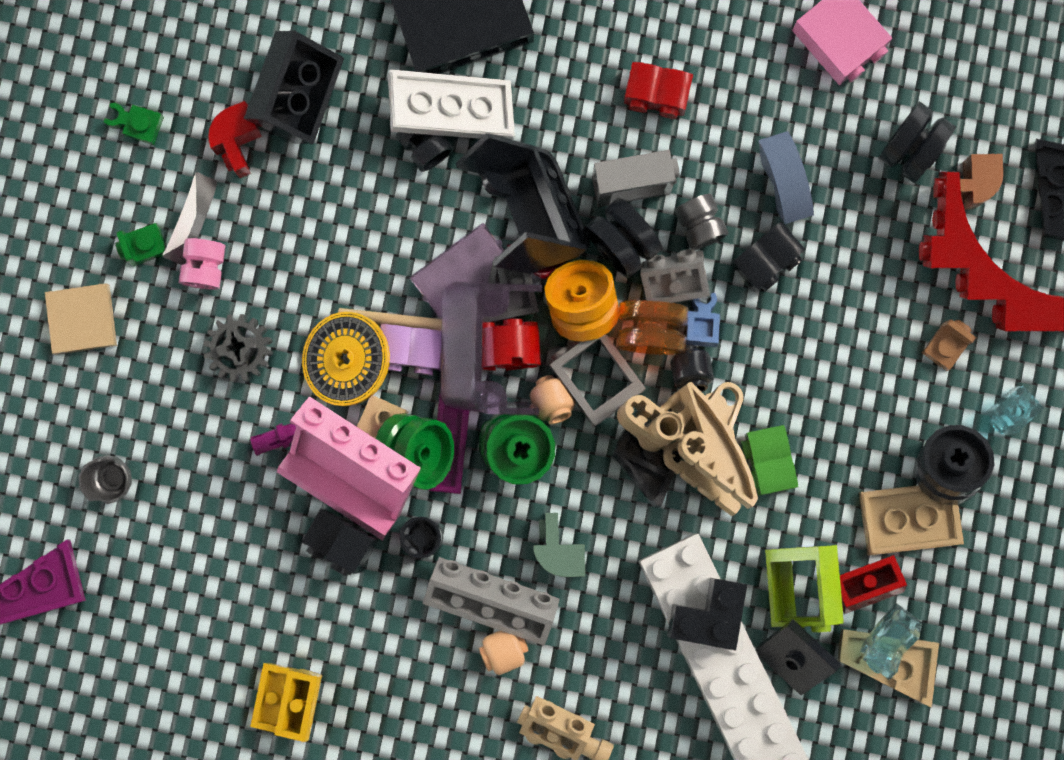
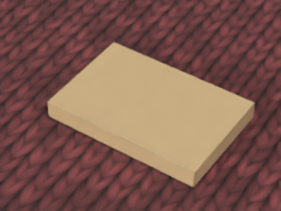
[859,485,964,555]

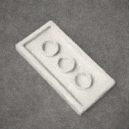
[388,70,515,140]

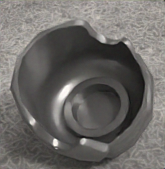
[78,455,132,504]

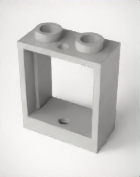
[592,150,679,207]
[549,334,646,428]

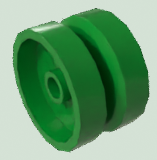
[479,410,555,484]
[375,413,454,490]

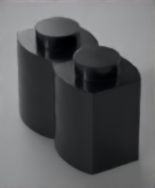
[731,221,806,292]

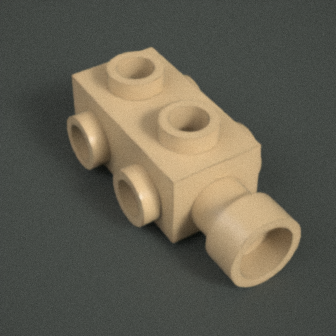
[517,696,614,760]

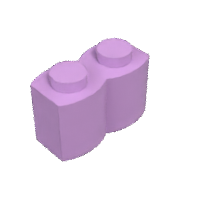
[380,324,445,375]

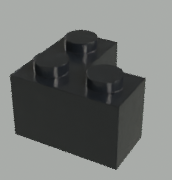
[302,508,379,576]
[667,577,747,651]

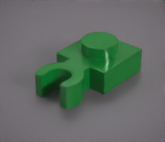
[103,103,164,145]

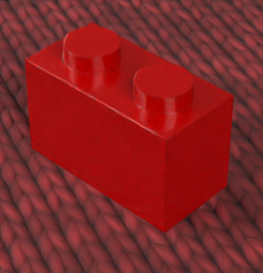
[840,555,907,615]

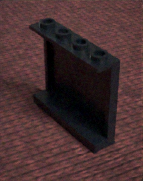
[391,0,534,74]

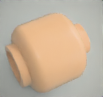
[530,375,576,424]
[479,631,529,675]

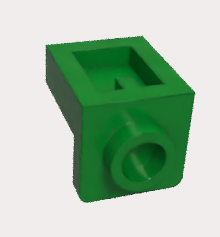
[115,223,166,266]

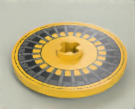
[302,312,390,406]

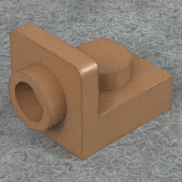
[921,319,976,371]

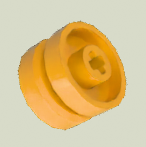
[544,260,620,342]

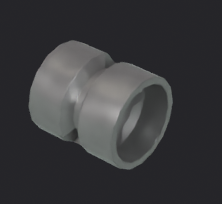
[674,193,729,250]

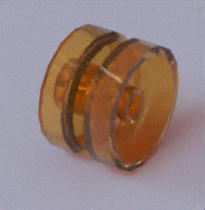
[616,300,689,355]

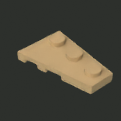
[837,629,939,708]

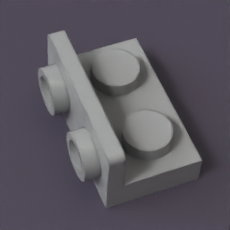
[640,249,710,307]

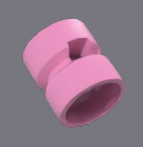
[178,238,226,290]

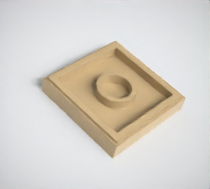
[45,283,117,355]

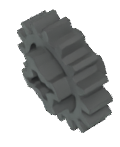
[203,314,273,383]

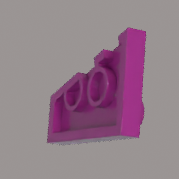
[0,539,86,625]

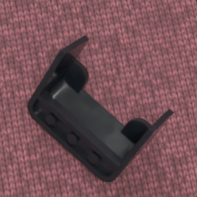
[455,133,590,274]

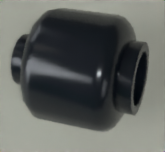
[670,345,714,392]

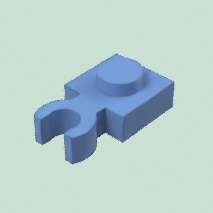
[686,293,720,347]

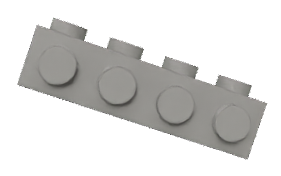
[422,557,560,646]

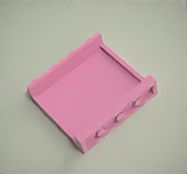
[277,397,421,541]

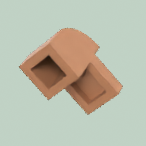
[933,154,1003,210]

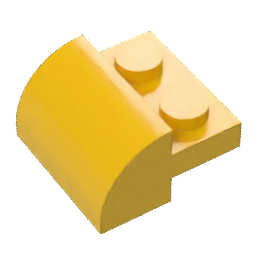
[250,663,322,742]

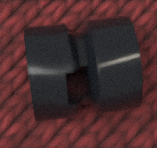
[396,132,454,172]
[399,516,444,559]

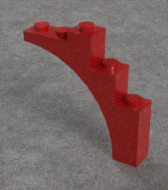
[919,172,1064,331]

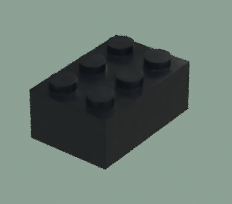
[244,30,344,145]

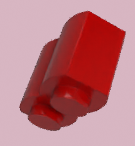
[624,62,693,119]

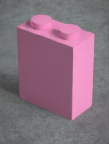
[792,0,892,86]

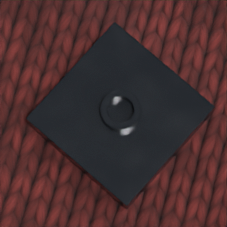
[755,619,841,695]

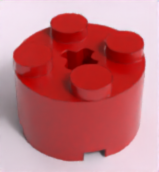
[476,319,541,371]

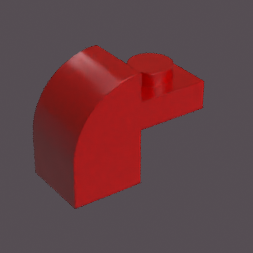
[208,101,262,178]

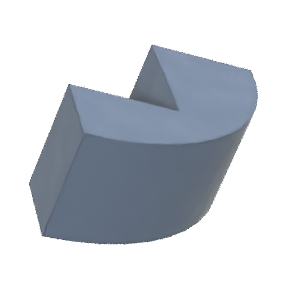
[759,131,814,224]

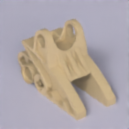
[617,382,758,516]

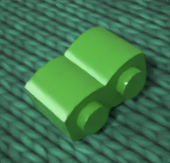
[741,425,798,496]

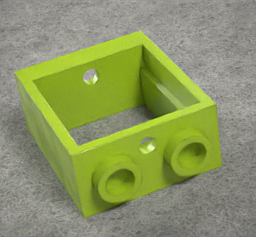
[765,545,844,632]

